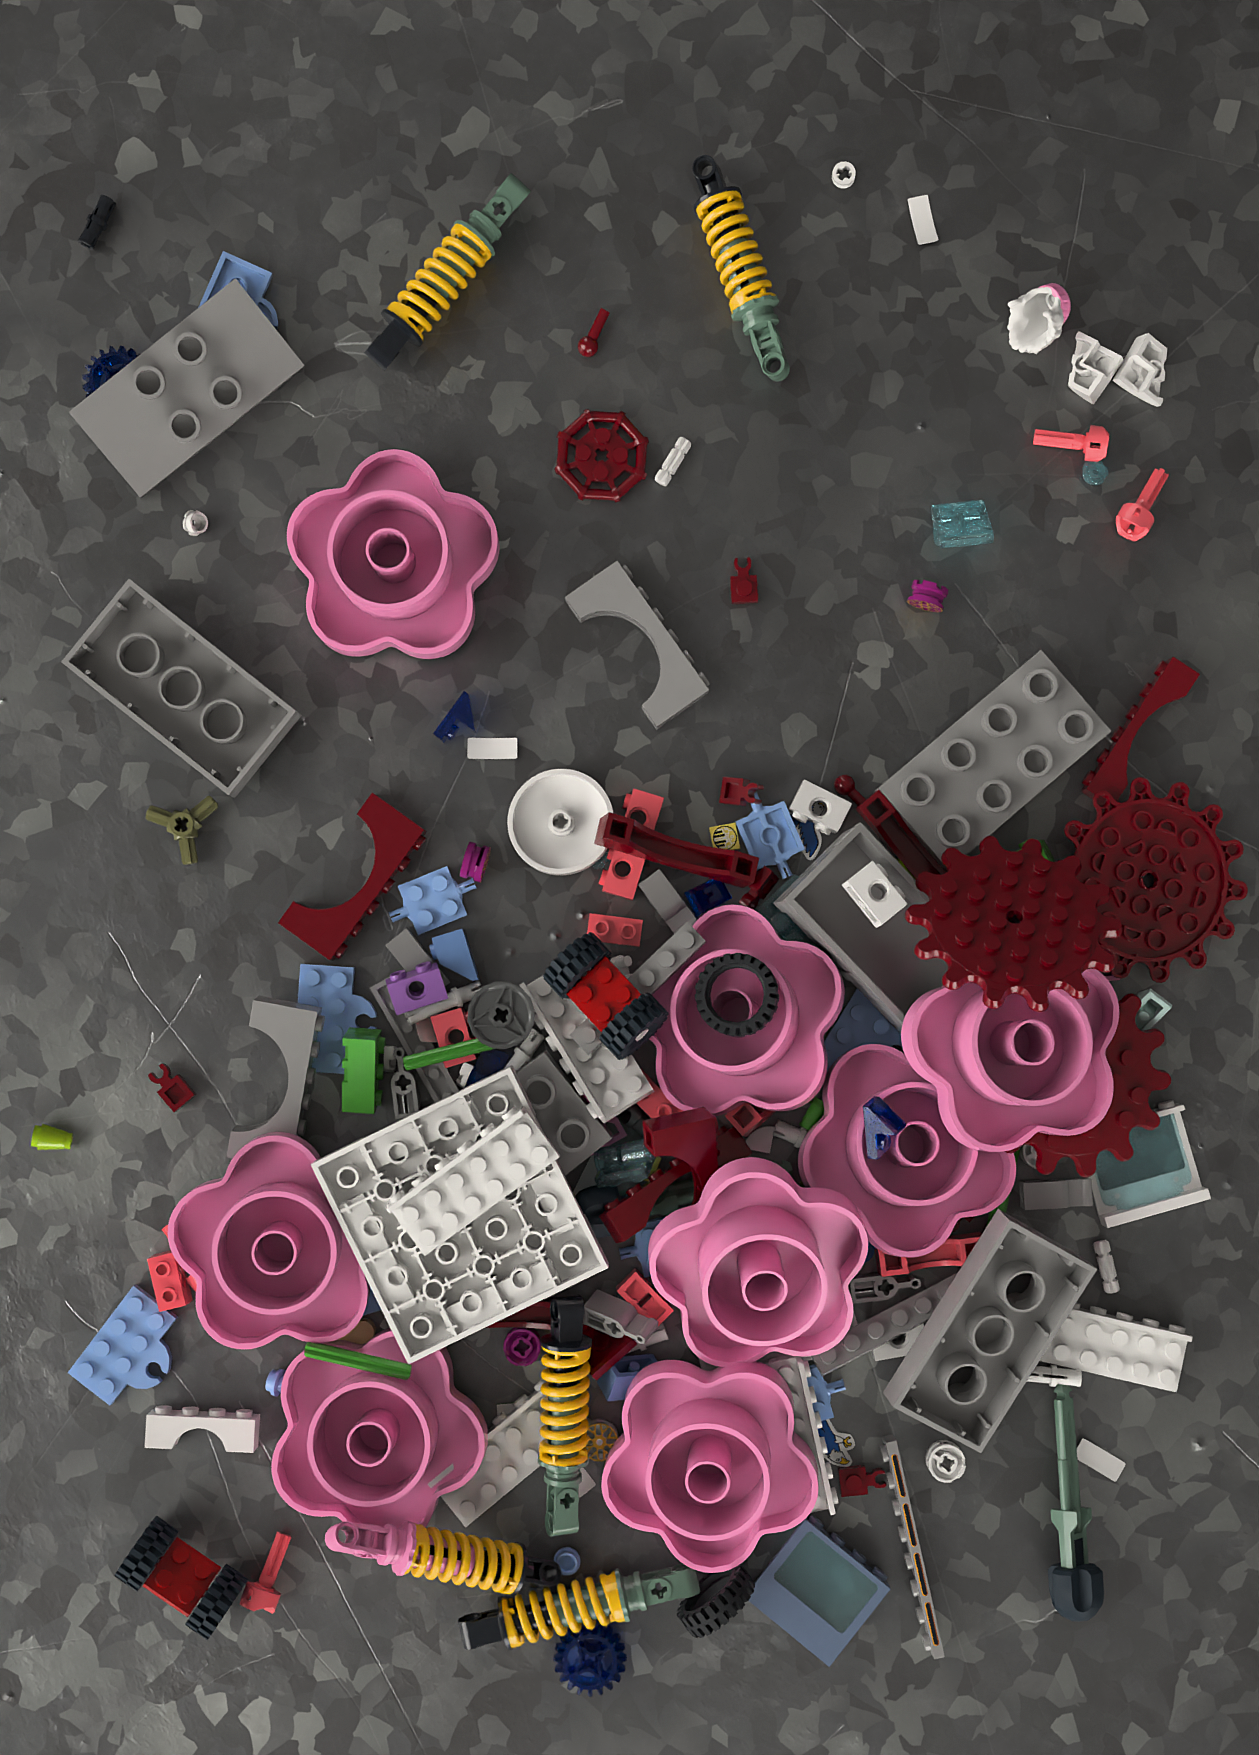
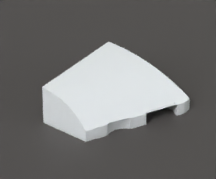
[1068,331,1124,405]
[1112,333,1167,407]

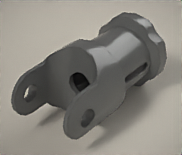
[616,1104,649,1142]

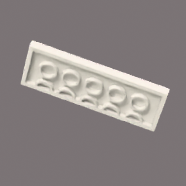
[519,976,655,1123]
[386,1106,560,1256]
[1040,1302,1193,1392]
[758,1355,839,1515]
[427,1379,591,1527]

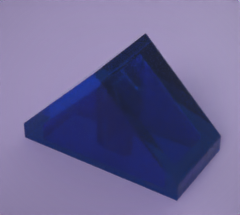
[683,879,732,917]

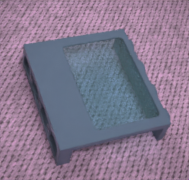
[749,1515,890,1667]

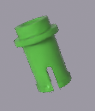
[799,1097,824,1130]

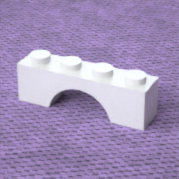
[145,1405,260,1453]

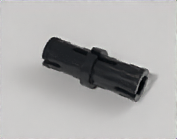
[78,195,116,250]

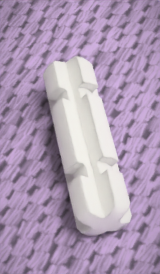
[655,437,691,486]
[1093,1240,1120,1294]

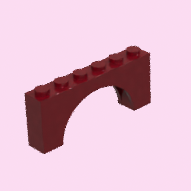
[278,793,427,961]
[643,1107,720,1205]

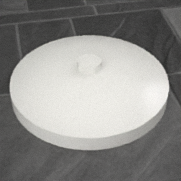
[507,769,614,875]

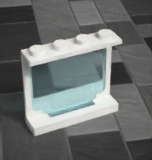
[1088,1100,1211,1228]

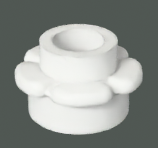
[183,510,208,536]

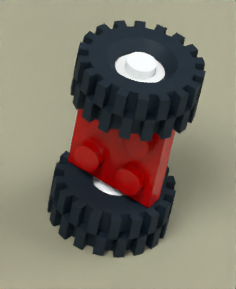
[543,932,669,1060]
[115,1516,248,1640]

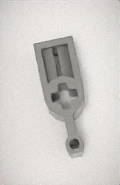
[637,869,697,934]
[385,928,450,989]
[391,1047,422,1119]
[1019,1178,1093,1210]
[848,1272,921,1304]
[583,1289,658,1344]

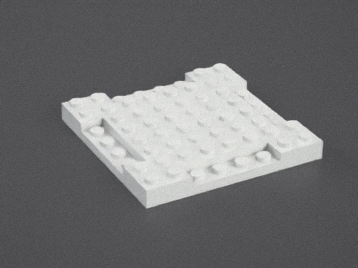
[310,1065,609,1364]

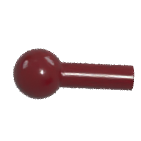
[578,308,610,357]
[834,775,866,806]

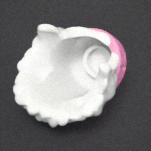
[1007,283,1071,354]

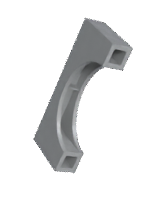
[565,561,710,730]
[227,996,325,1158]

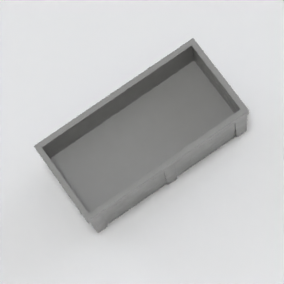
[773,822,948,1034]

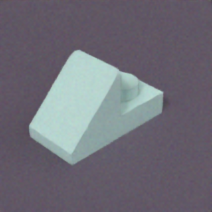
[1135,989,1172,1030]

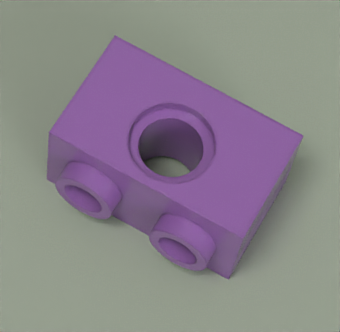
[385,962,448,1015]

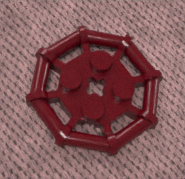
[554,409,649,503]

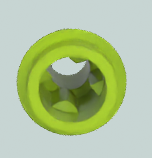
[31,1124,73,1150]

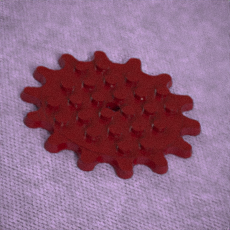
[1055,777,1248,983]
[904,836,1123,1012]
[1004,993,1171,1178]

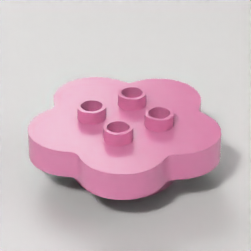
[287,449,500,659]
[649,905,845,1116]
[901,969,1119,1152]
[798,1044,1016,1257]
[168,1132,370,1349]
[648,1157,868,1367]
[272,1327,488,1528]
[602,1360,818,1573]

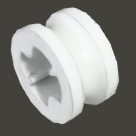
[832,161,856,188]

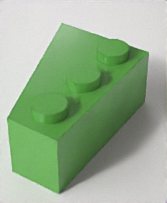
[342,1027,386,1114]

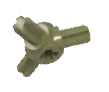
[146,796,219,865]

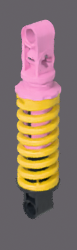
[325,1520,561,1597]

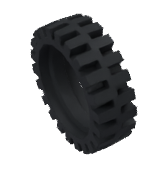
[695,953,779,1037]
[677,1564,755,1638]

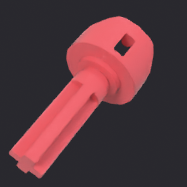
[1033,425,1109,462]
[1116,468,1169,541]
[240,1531,291,1614]

